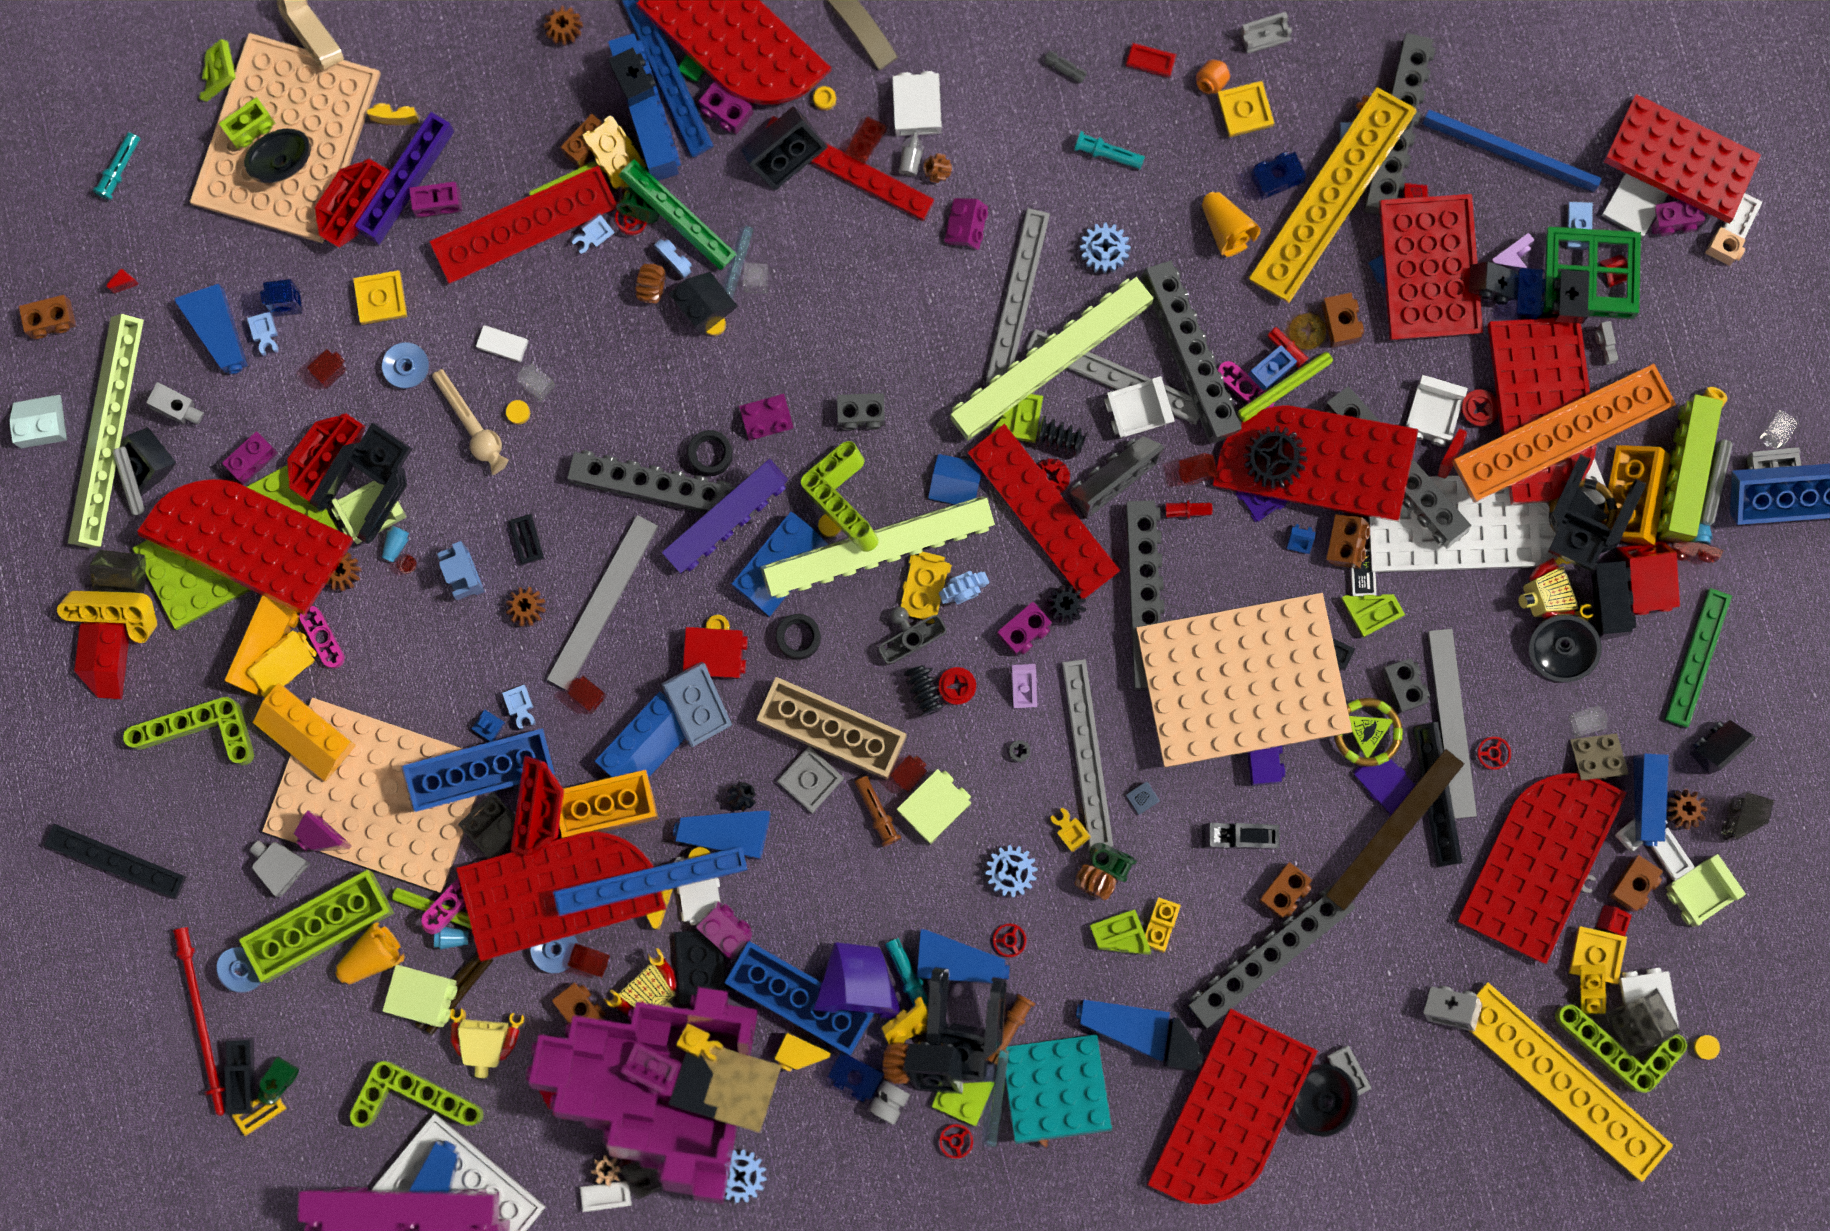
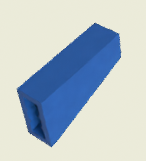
[175,284,248,374]
[1633,753,1669,846]
[673,810,771,860]
[917,929,1010,984]
[1076,1000,1170,1061]
[409,1140,460,1192]

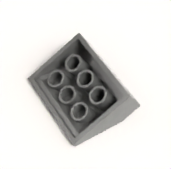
[1069,436,1164,519]

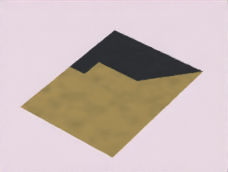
[669,1048,781,1133]

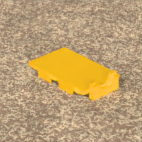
[583,116,647,189]
[901,552,952,624]
[247,630,317,698]

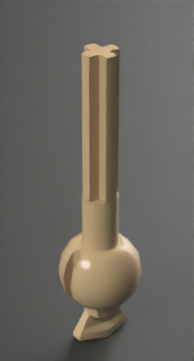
[432,369,509,475]

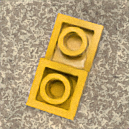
[367,103,420,125]
[1145,897,1181,953]
[1580,965,1606,1014]

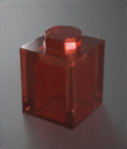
[307,349,347,389]
[1178,453,1218,485]
[568,676,607,714]
[890,755,927,793]
[567,943,610,978]

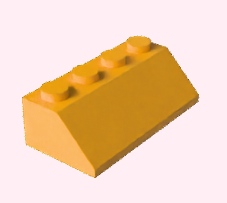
[1602,445,1671,545]
[225,595,300,697]
[253,683,356,782]
[559,770,659,838]

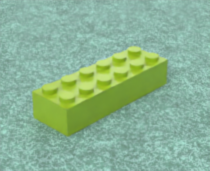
[1657,394,1723,545]
[239,870,394,983]

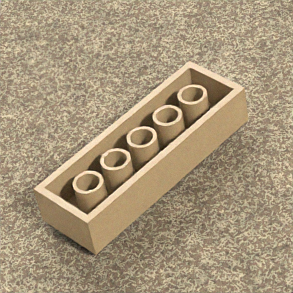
[757,677,907,780]

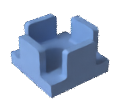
[437,541,485,600]

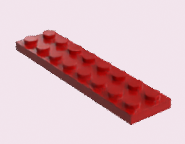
[430,165,617,284]
[968,423,1120,599]

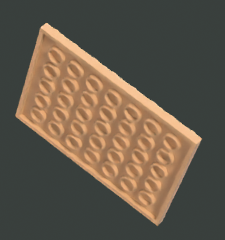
[190,33,381,243]
[1136,593,1352,768]
[262,698,478,893]

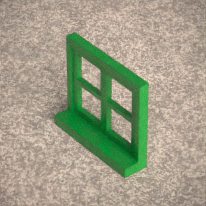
[1541,227,1641,319]

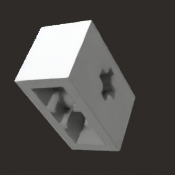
[1424,986,1482,1032]

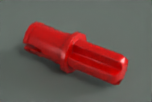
[1267,327,1309,368]
[1166,500,1213,519]

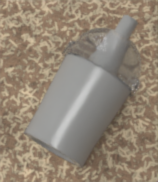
[899,132,924,176]

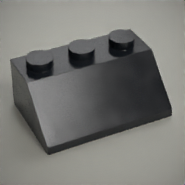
[741,106,828,191]
[1591,561,1636,640]

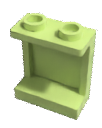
[331,481,407,544]
[897,769,971,845]
[1665,854,1746,927]
[383,965,457,1027]

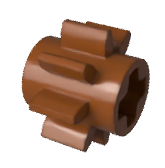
[923,153,952,183]

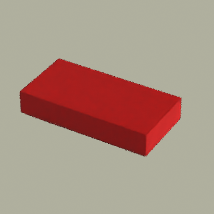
[1126,43,1177,78]
[1438,428,1467,479]

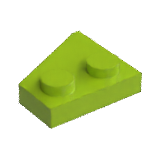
[200,39,236,102]
[991,394,1043,443]
[1341,594,1405,638]
[1090,909,1151,955]
[932,1082,995,1126]

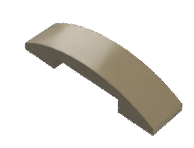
[826,0,898,71]

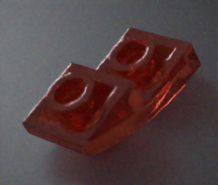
[845,116,888,165]
[1670,542,1724,563]

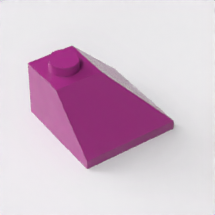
[293,810,352,851]

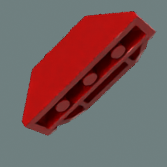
[315,158,390,248]
[287,413,365,502]
[74,622,130,700]
[511,756,564,856]

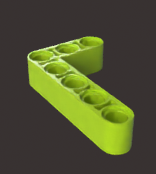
[801,441,879,552]
[123,697,254,766]
[1555,1005,1687,1092]
[350,1061,484,1127]

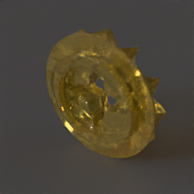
[1289,312,1327,350]

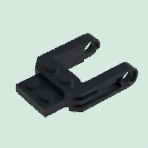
[310,423,413,544]
[1548,454,1646,572]
[926,967,1007,1082]

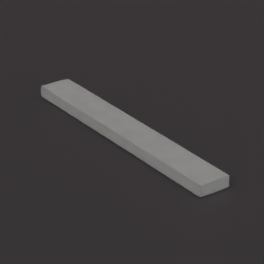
[985,208,1050,386]
[1026,329,1199,425]
[547,515,658,691]
[1428,629,1477,819]
[1062,659,1113,850]

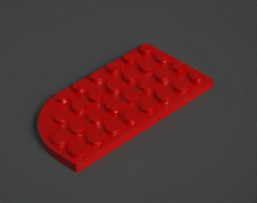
[637,0,832,105]
[1487,318,1597,505]
[1213,405,1418,522]
[137,479,353,615]
[1457,773,1627,965]
[456,831,667,961]
[1147,1008,1318,1204]

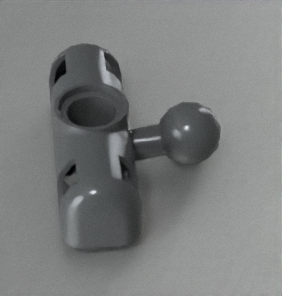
[879,607,947,665]

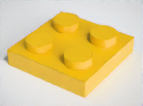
[1217,81,1274,138]
[353,270,407,325]
[1569,926,1627,985]

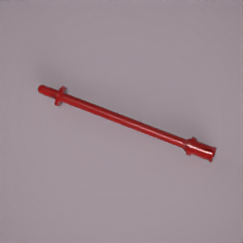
[173,927,226,1116]

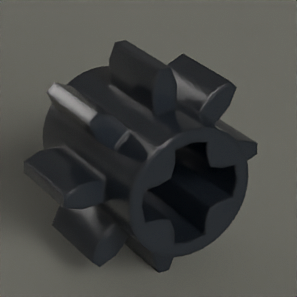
[726,781,757,812]

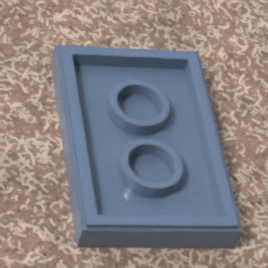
[661,662,732,747]

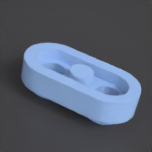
[654,239,692,278]

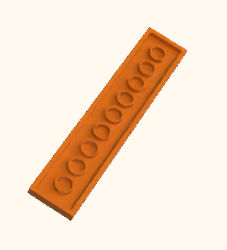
[1452,364,1676,503]

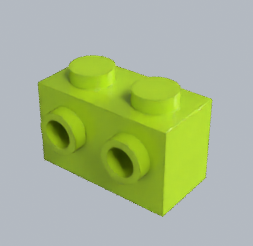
[219,97,276,150]

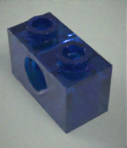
[1251,151,1307,200]
[260,279,303,317]
[828,1051,884,1102]

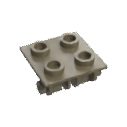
[1570,734,1629,780]

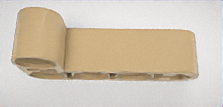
[277,0,344,70]

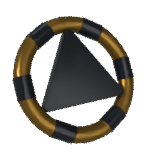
[1547,478,1618,532]

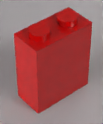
[683,627,748,679]

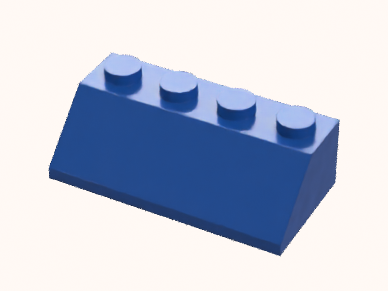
[732,512,829,617]
[595,692,686,778]

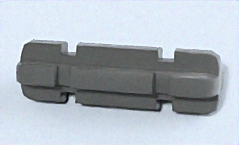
[1044,51,1087,83]

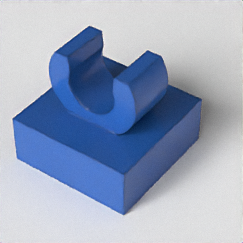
[1287,524,1316,554]
[472,710,505,742]

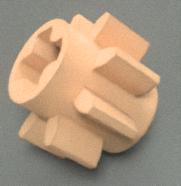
[591,1155,623,1187]

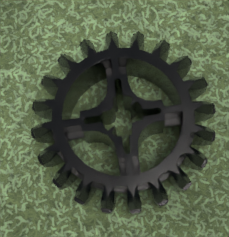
[1243,426,1308,490]

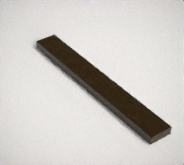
[1325,749,1465,911]

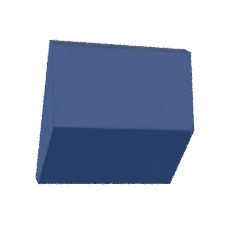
[928,454,982,505]

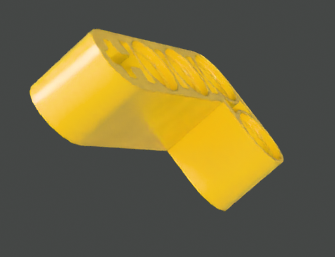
[57,591,157,643]

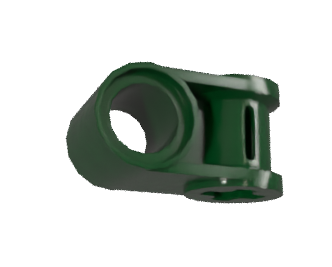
[616,185,660,224]
[1089,843,1137,882]
[258,1057,300,1105]

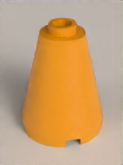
[1202,192,1261,257]
[336,922,404,984]

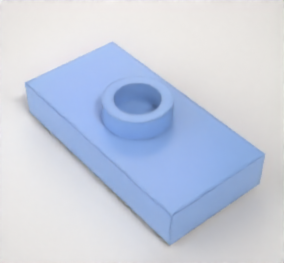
[1567,202,1593,250]

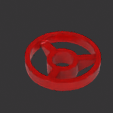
[614,206,647,235]
[1477,736,1511,770]
[993,924,1027,957]
[939,1124,973,1159]

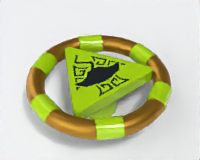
[1334,698,1403,767]

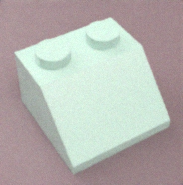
[10,395,67,448]

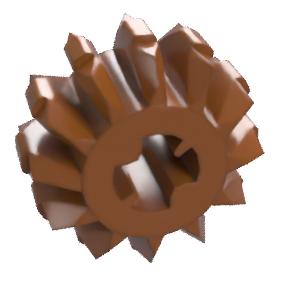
[544,5,583,46]
[636,263,666,304]
[326,552,362,592]
[506,587,546,627]
[1666,789,1708,830]
[1074,865,1117,900]
[882,1042,910,1084]

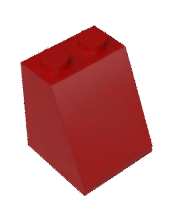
[1617,541,1680,615]

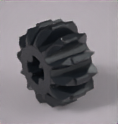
[1047,585,1086,625]

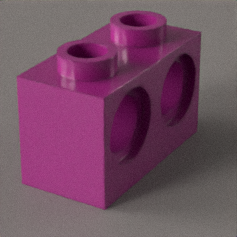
[699,81,753,135]
[410,181,463,218]
[222,431,278,485]
[997,601,1052,656]

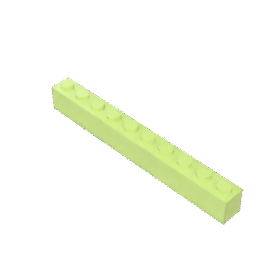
[951,277,1154,441]
[68,314,143,548]
[760,496,995,598]

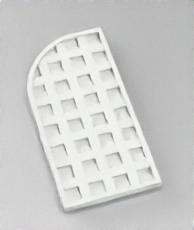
[1368,476,1561,572]

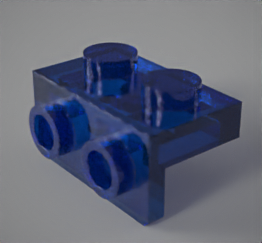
[1516,268,1545,320]

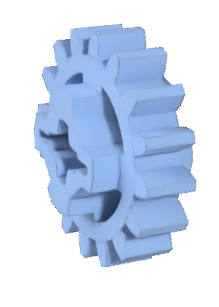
[1080,223,1131,274]
[939,571,989,604]
[986,845,1038,898]
[726,1149,767,1203]

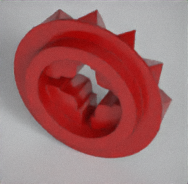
[1461,389,1499,427]
[1038,458,1070,493]
[939,667,976,705]

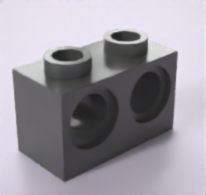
[837,393,885,430]
[1382,658,1430,715]

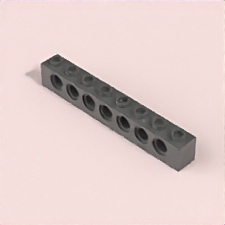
[1363,33,1435,216]
[1140,261,1242,444]
[1325,386,1472,549]
[567,450,755,524]
[1126,500,1165,691]
[1187,885,1356,1029]

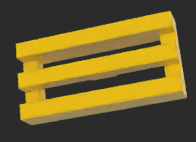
[232,1098,287,1136]

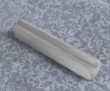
[113,447,145,515]

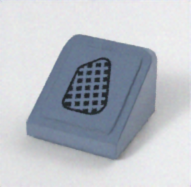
[1126,781,1160,815]

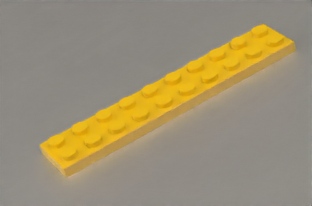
[1249,87,1417,303]
[1469,982,1673,1182]

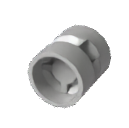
[867,1080,910,1125]

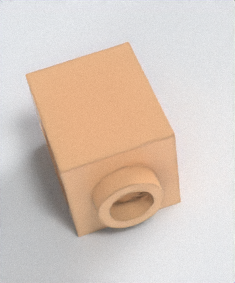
[1705,227,1746,266]

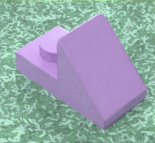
[1491,233,1534,274]
[1011,664,1037,708]

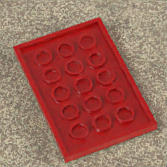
[1604,94,1761,224]
[1379,194,1483,340]

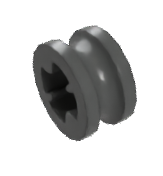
[1009,740,1030,762]

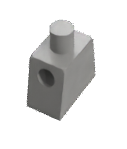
[146,382,204,425]
[250,841,311,898]

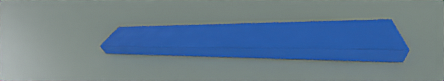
[622,0,714,158]
[1422,110,1601,193]
[553,846,748,916]

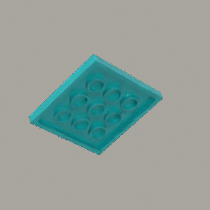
[1003,1035,1112,1144]

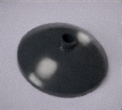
[244,128,311,183]
[1529,614,1602,682]
[1290,1064,1359,1137]

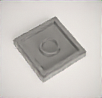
[777,747,844,814]

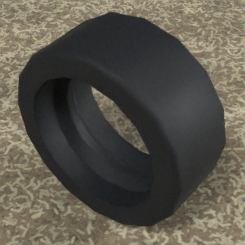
[688,430,733,476]
[776,614,821,660]

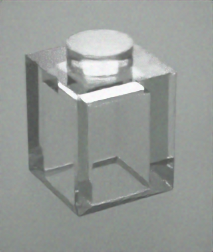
[743,263,769,294]
[516,363,555,403]
[1759,409,1800,449]
[1568,705,1608,739]

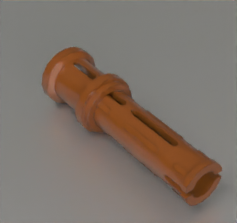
[854,776,902,847]
[987,993,1036,1065]

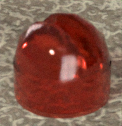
[396,554,417,574]

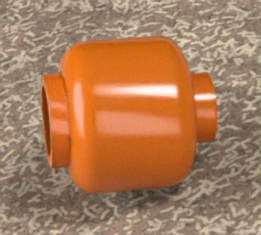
[1196,59,1230,94]

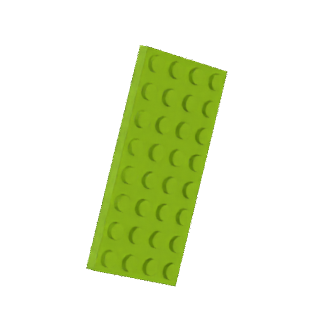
[133,465,338,630]

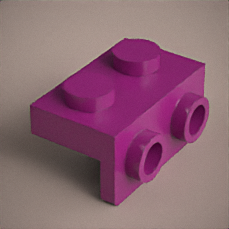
[944,198,988,250]
[1651,201,1705,236]
[739,394,793,441]
[696,901,752,959]
[620,1042,681,1094]

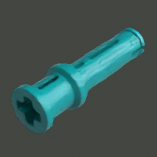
[1074,131,1145,170]
[92,132,141,201]
[885,938,929,1009]

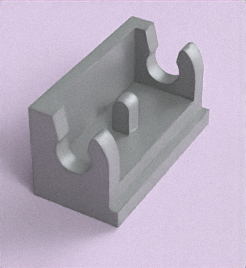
[1240,12,1292,54]
[1746,447,1801,469]

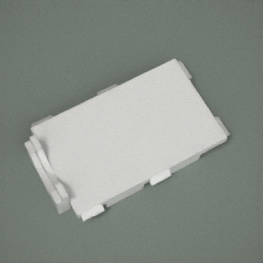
[675,852,720,926]

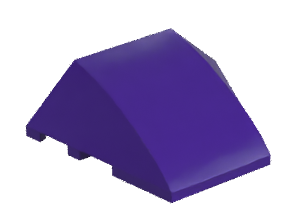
[813,942,901,1019]

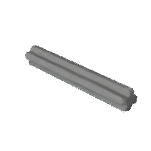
[1700,439,1733,526]

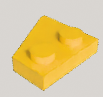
[882,997,928,1045]

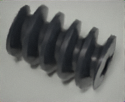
[1036,415,1088,458]
[903,665,946,718]

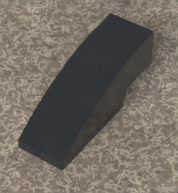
[1202,823,1280,849]
[225,1037,255,1115]

